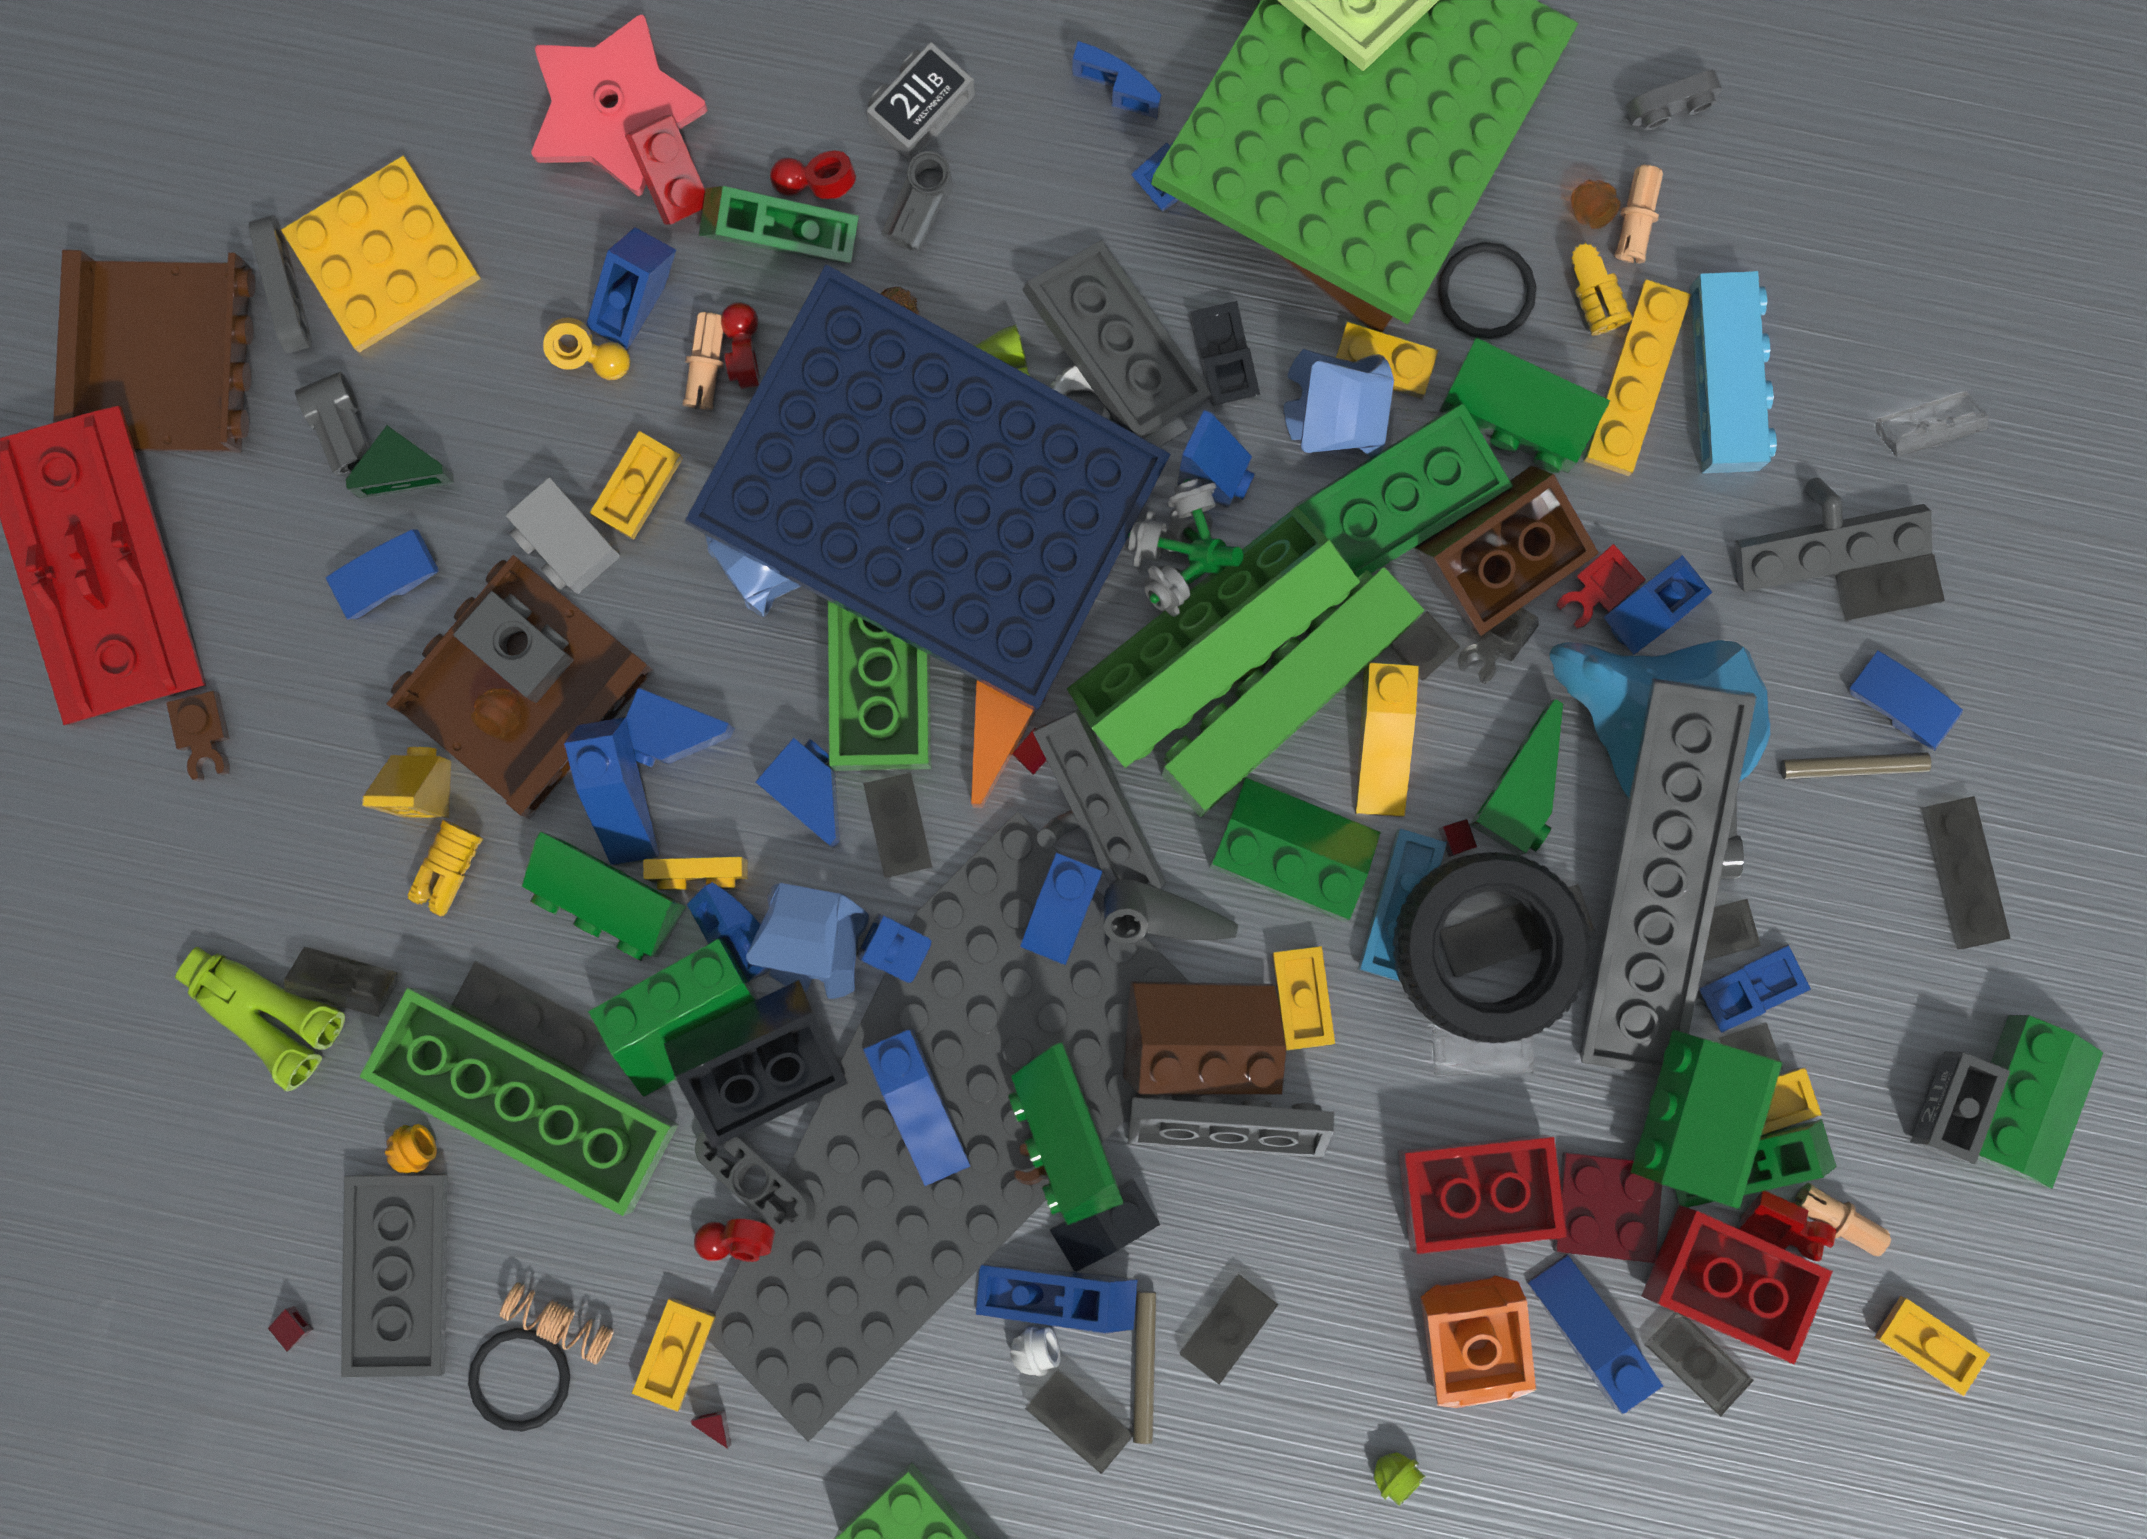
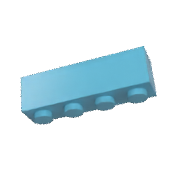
[1690,271,1777,474]

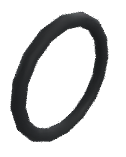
[1438,242,1537,339]
[468,1328,570,1432]

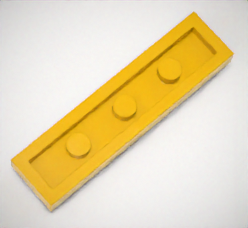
[1584,279,1691,476]

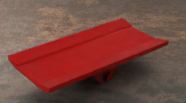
[0,406,206,725]

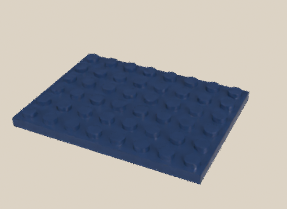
[685,264,1171,712]

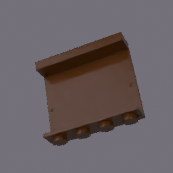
[53,250,256,453]
[386,555,654,819]

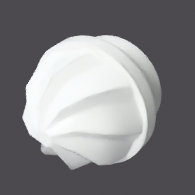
[1010,1326,1060,1376]

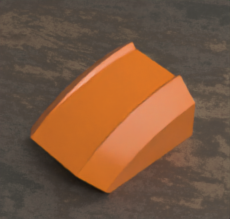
[1420,1275,1536,1408]

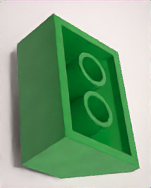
[1438,338,1610,473]
[1209,778,1381,922]
[521,831,686,961]
[588,939,758,1097]
[1977,1015,2104,1189]
[1631,1030,1782,1209]
[1008,1042,1124,1225]

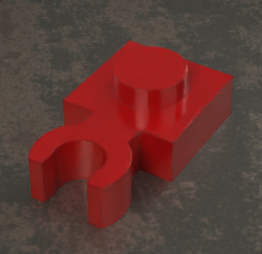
[1557,544,1646,629]
[1739,1191,1836,1262]

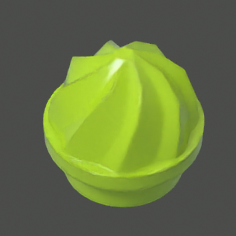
[1374,1452,1426,1506]

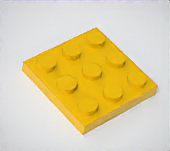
[281,155,481,353]

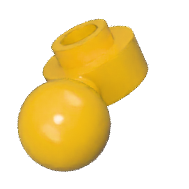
[543,318,630,380]

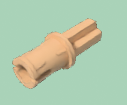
[1614,165,1663,263]
[682,312,724,410]
[1793,1183,1891,1256]

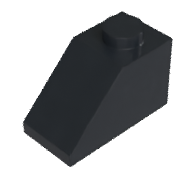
[1050,1178,1160,1272]

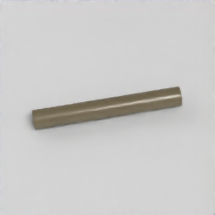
[1781,752,1931,779]
[1133,1291,1156,1444]

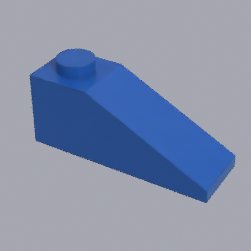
[1177,410,1255,509]
[564,717,659,865]
[863,1029,971,1186]
[1527,1254,1664,1415]
[976,1264,1137,1333]

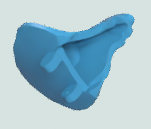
[1549,640,1770,798]

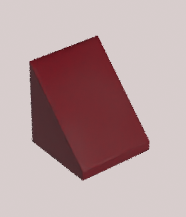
[1012,728,1047,775]
[1438,819,1477,857]
[268,1306,314,1352]
[691,1410,732,1449]

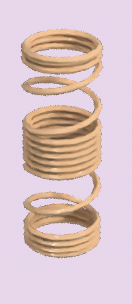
[499,1282,614,1365]

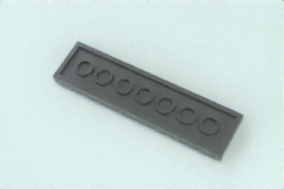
[1580,678,1757,1075]

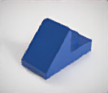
[856,913,932,983]

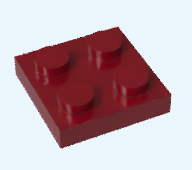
[1553,1152,1662,1263]

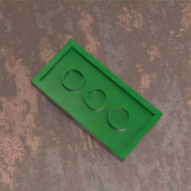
[1294,402,1513,578]

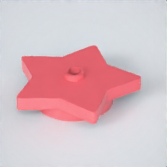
[531,14,707,196]

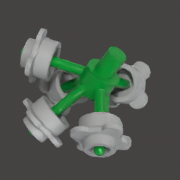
[1128,479,1243,617]

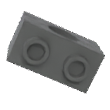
[453,591,574,703]

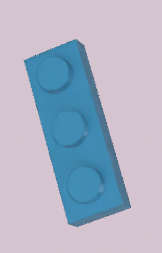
[1357,828,1447,982]

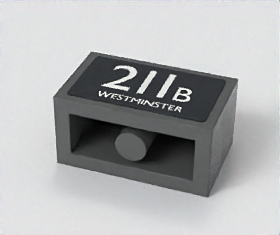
[1910,1051,2010,1164]

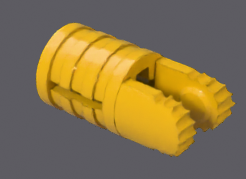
[1571,242,1633,336]
[407,820,483,917]

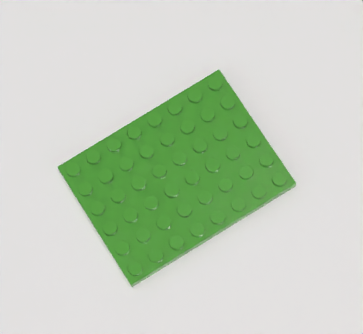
[1151,0,1579,325]

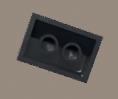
[664,980,848,1148]

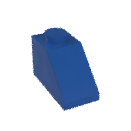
[586,227,676,349]
[1603,555,1713,655]
[626,688,735,768]
[756,738,840,848]
[1020,853,1103,965]

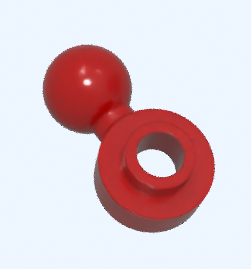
[770,151,856,199]
[721,302,760,390]
[694,1219,775,1262]

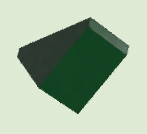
[346,425,454,498]

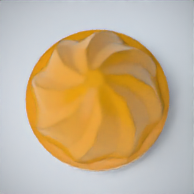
[384,1124,437,1173]

